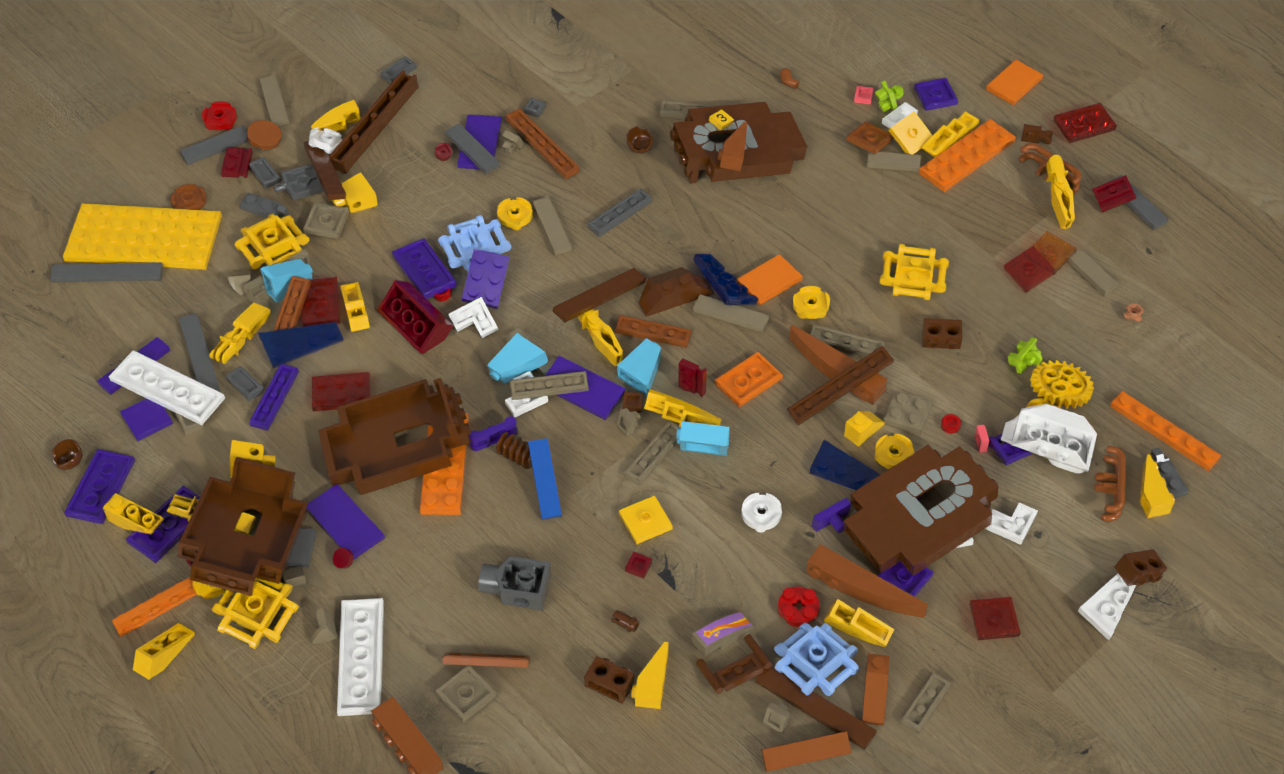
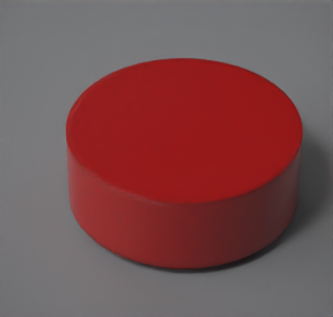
[433,289,451,302]
[941,414,961,434]

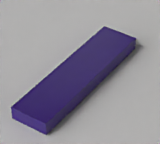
[97,337,170,395]
[249,364,299,431]

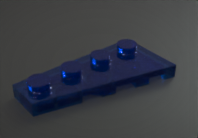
[693,254,758,306]
[258,322,344,368]
[809,440,881,490]

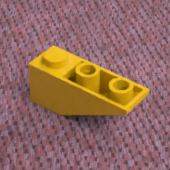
[1140,454,1175,518]
[103,493,164,534]

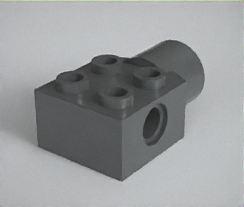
[478,556,551,610]

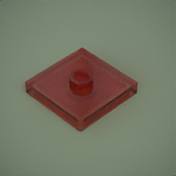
[1003,246,1056,293]
[970,597,1021,640]

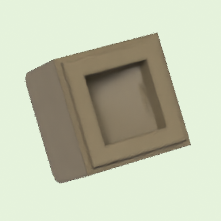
[283,565,307,587]

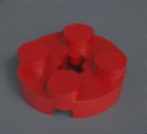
[202,101,237,130]
[778,587,820,627]

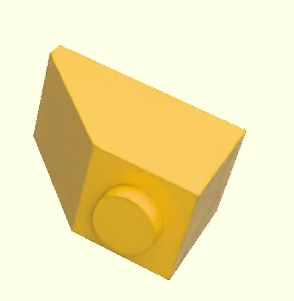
[844,411,885,447]

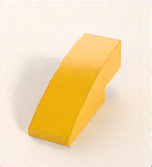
[311,100,360,133]
[340,282,370,332]
[823,599,894,647]

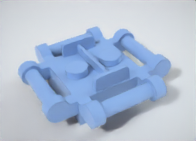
[438,215,512,272]
[774,622,859,696]

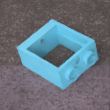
[676,421,730,456]

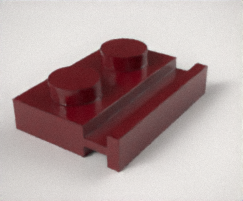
[221,147,253,178]
[1092,175,1136,213]
[678,358,707,398]

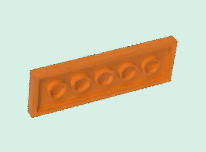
[919,119,1016,192]
[420,413,469,515]

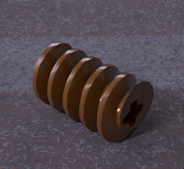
[496,432,532,469]

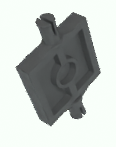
[274,164,324,200]

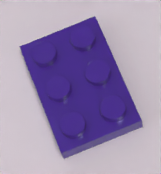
[462,249,510,309]

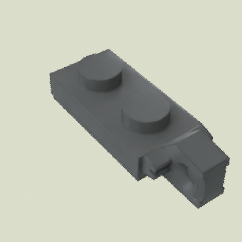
[239,193,289,218]
[1150,447,1188,498]

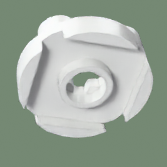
[308,128,344,154]
[741,493,782,533]

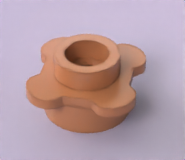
[1124,303,1144,322]

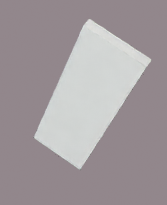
[109,350,225,425]
[337,598,384,716]

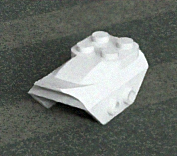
[1001,404,1097,474]

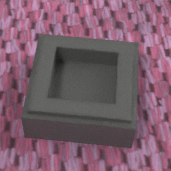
[524,98,546,118]

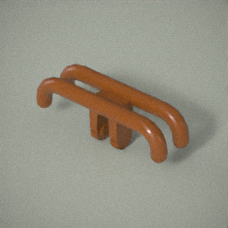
[1019,143,1082,194]
[1094,446,1126,522]

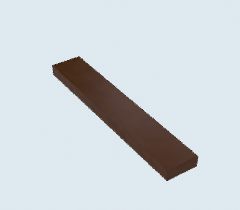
[304,141,346,200]
[552,268,646,323]
[787,345,894,426]
[755,666,877,750]

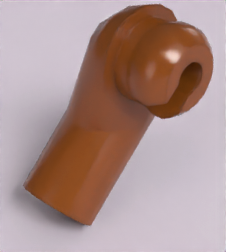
[780,68,799,89]

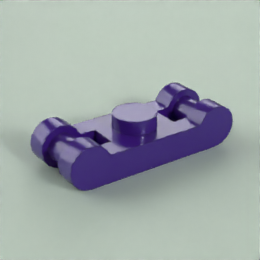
[469,416,518,451]

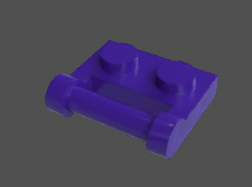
[988,433,1033,466]

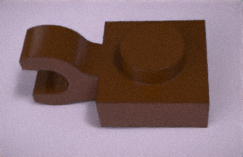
[1021,124,1053,145]

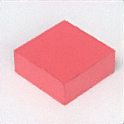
[854,86,873,104]
[974,425,989,453]

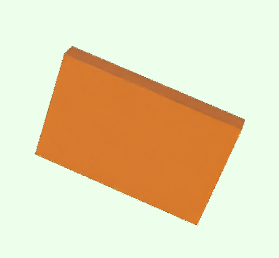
[986,60,1043,106]
[737,254,803,306]
[714,352,783,408]

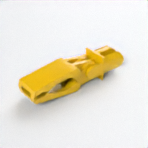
[1046,155,1075,229]
[209,303,271,364]
[577,309,623,366]
[167,494,256,535]

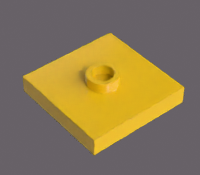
[888,111,933,155]
[619,496,673,545]

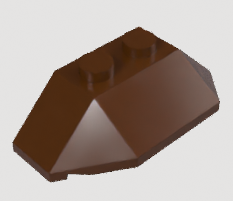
[639,267,713,317]

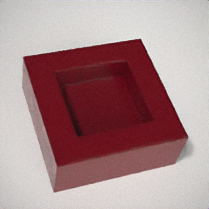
[625,551,652,579]

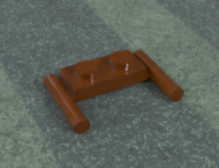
[696,634,772,694]

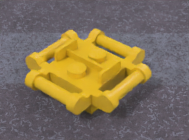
[235,213,309,269]
[880,244,949,301]
[212,579,299,649]

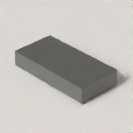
[380,56,417,84]
[249,157,281,189]
[225,366,264,402]
[288,528,317,567]

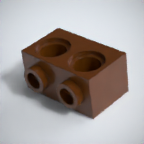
[922,318,963,349]
[1114,549,1167,586]
[584,656,635,704]

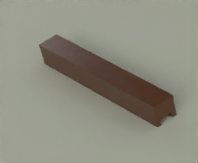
[329,70,419,174]

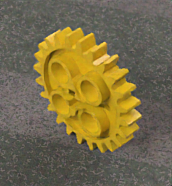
[1030,360,1094,409]

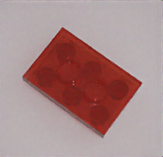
[1053,103,1117,143]
[301,277,340,328]
[312,372,371,412]

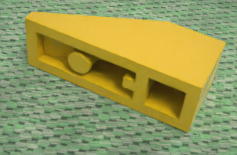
[133,623,195,680]
[631,642,669,709]

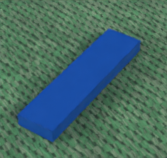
[528,438,562,520]

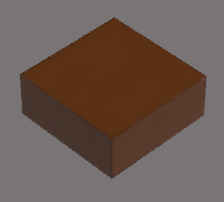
[622,392,643,413]

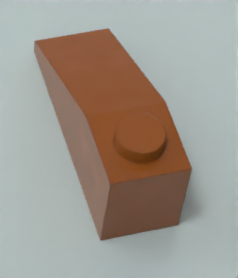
[717,122,747,171]
[862,653,890,726]

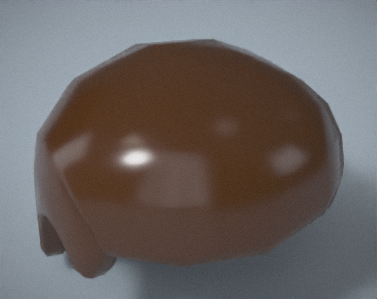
[626,126,653,154]
[52,439,83,470]

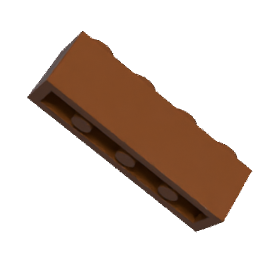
[371,697,443,774]

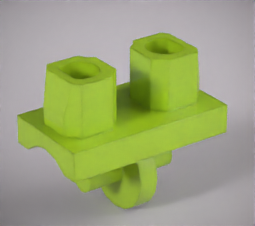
[875,80,904,112]
[1008,337,1043,374]

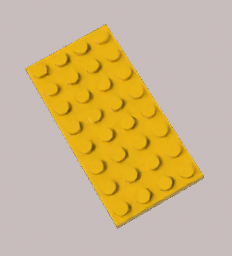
[63,203,222,270]

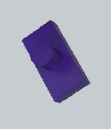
[812,498,851,533]

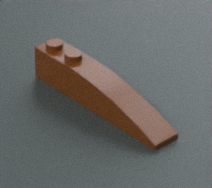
[789,324,887,405]
[806,544,928,618]

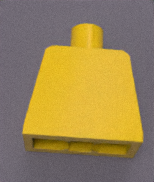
[332,173,378,213]
[230,440,276,478]

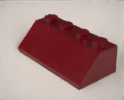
[377,280,454,354]

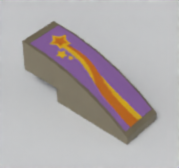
[692,611,755,657]

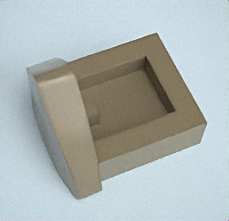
[228,269,251,295]
[311,608,338,644]

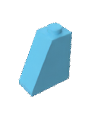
[261,259,313,303]
[487,333,548,384]
[617,338,661,397]

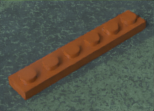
[506,108,580,179]

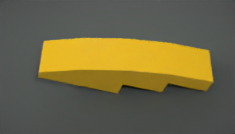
[922,111,979,157]
[644,389,722,427]

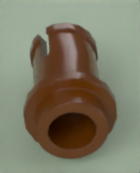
[611,610,640,632]

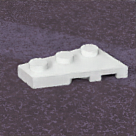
[1078,573,1136,640]

